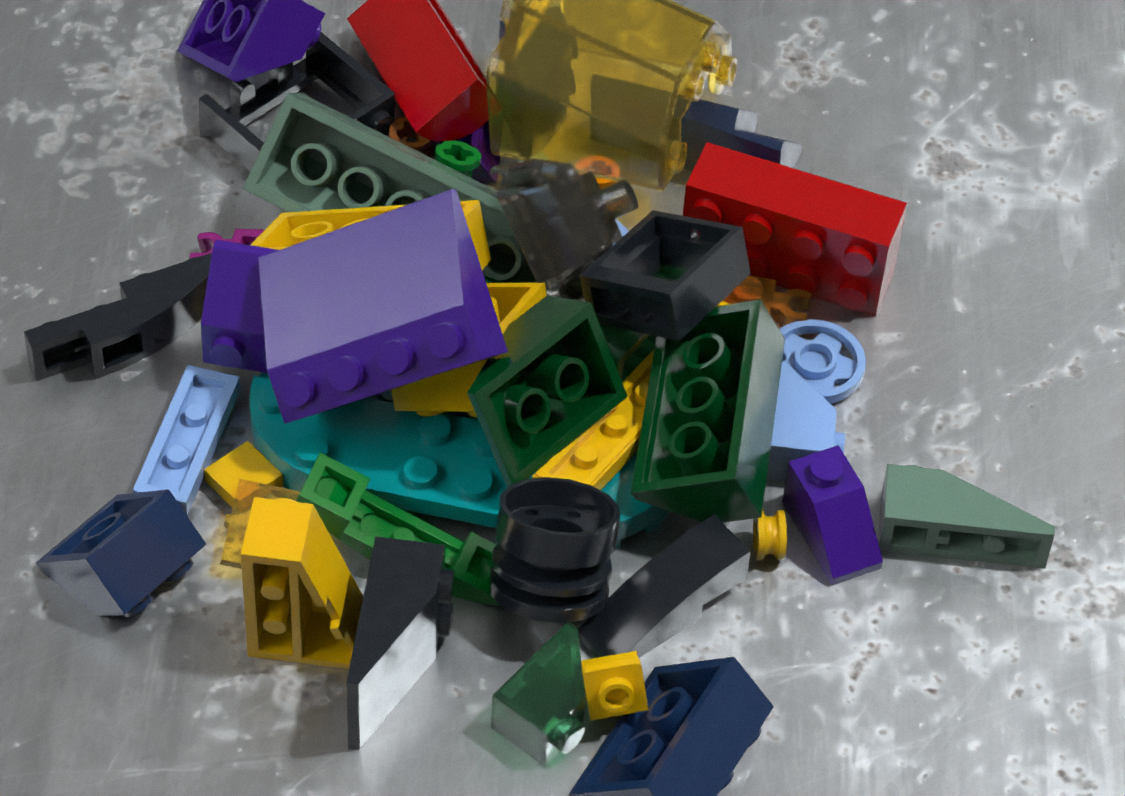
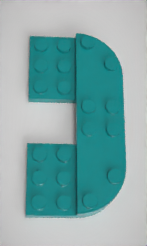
[250,372,670,549]

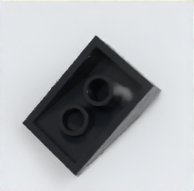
[346,536,455,750]

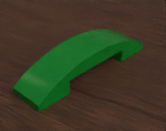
[296,452,499,606]

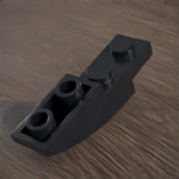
[24,253,212,381]

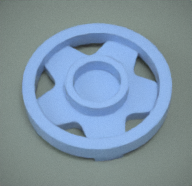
[779,319,866,405]

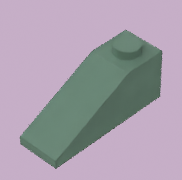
[878,464,1055,568]

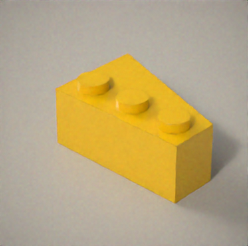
[240,497,363,669]

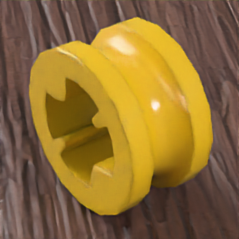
[753,510,787,561]

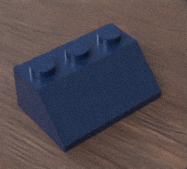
[569,657,774,796]

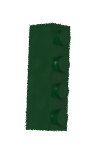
[631,299,785,523]

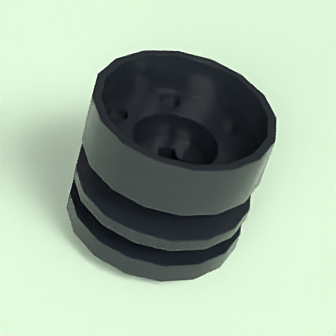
[489,477,620,623]

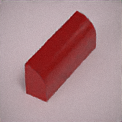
[347,0,506,141]

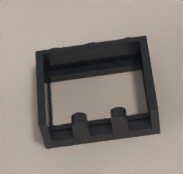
[199,32,395,172]

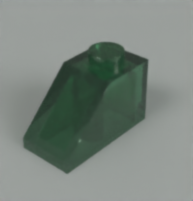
[491,622,586,767]

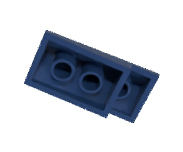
[591,75,803,172]

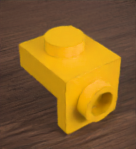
[579,651,649,721]

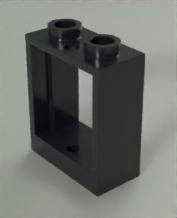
[579,210,751,341]

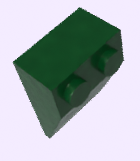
[467,296,628,487]

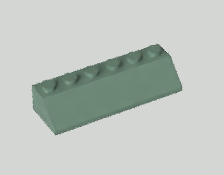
[243,93,576,294]

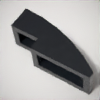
[576,514,751,658]

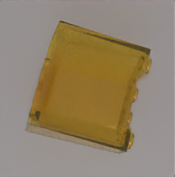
[486,0,738,191]

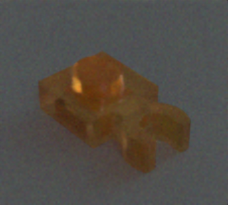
[722,275,812,328]

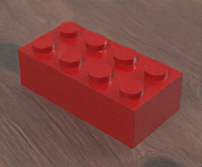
[682,142,907,317]

